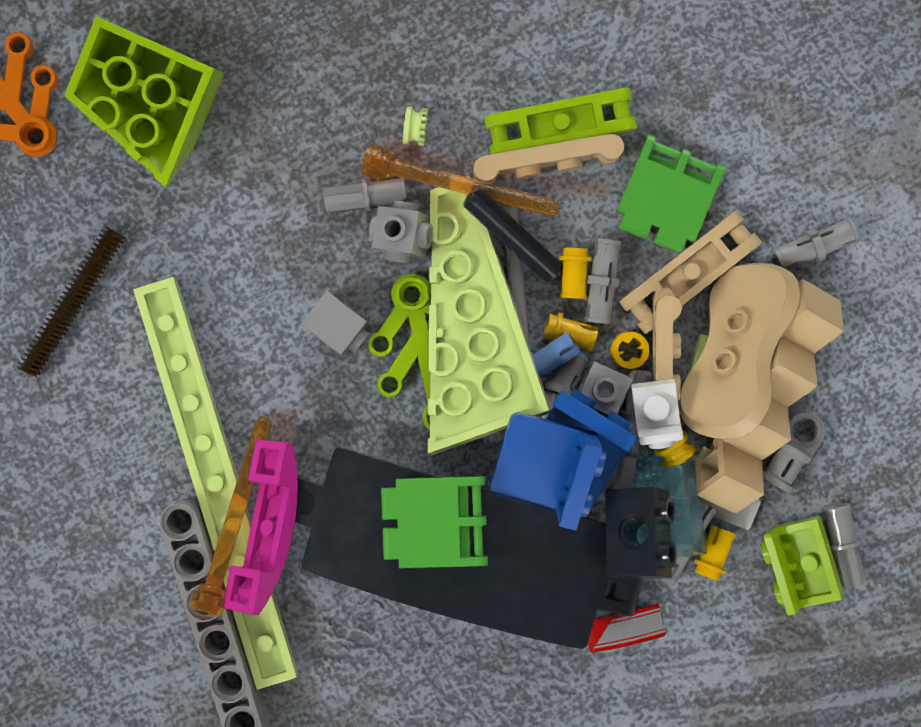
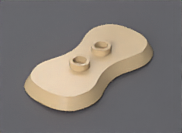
[680,263,800,439]

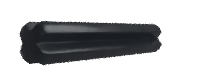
[463,188,563,283]

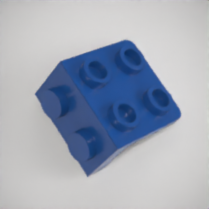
[546,389,637,506]
[490,412,606,531]

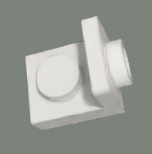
[631,379,683,449]

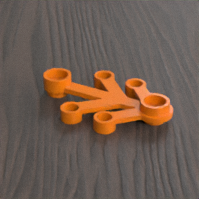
[0,32,59,157]

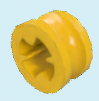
[610,332,649,369]
[653,430,697,469]

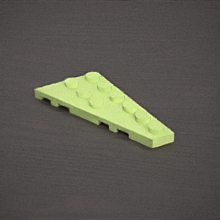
[428,176,552,455]

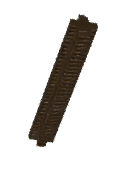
[16,225,126,378]

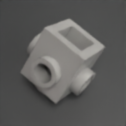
[369,201,433,264]

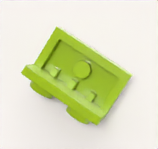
[761,515,845,616]

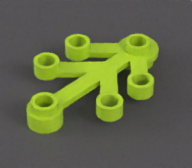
[368,274,431,430]

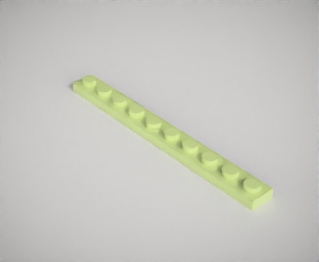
[133,277,299,690]

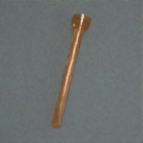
[362,144,560,216]
[188,416,272,617]

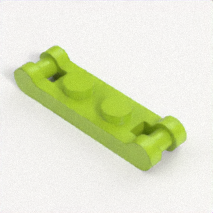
[484,88,638,154]

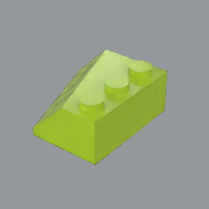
[64,16,225,188]

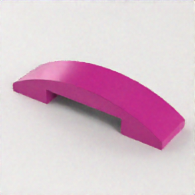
[222,439,298,615]

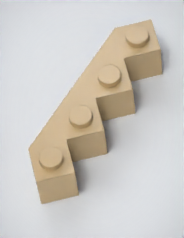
[695,279,844,514]

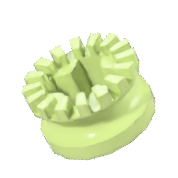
[403,106,428,146]

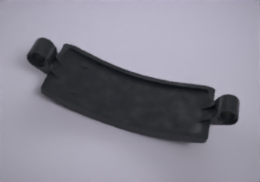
[295,447,644,649]

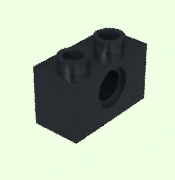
[605,487,677,579]

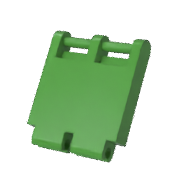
[616,134,726,254]
[381,476,488,568]

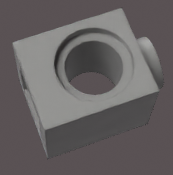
[301,290,370,355]
[577,361,633,415]

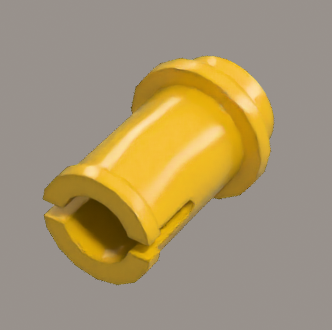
[559,248,592,299]
[543,312,598,352]
[693,525,737,581]

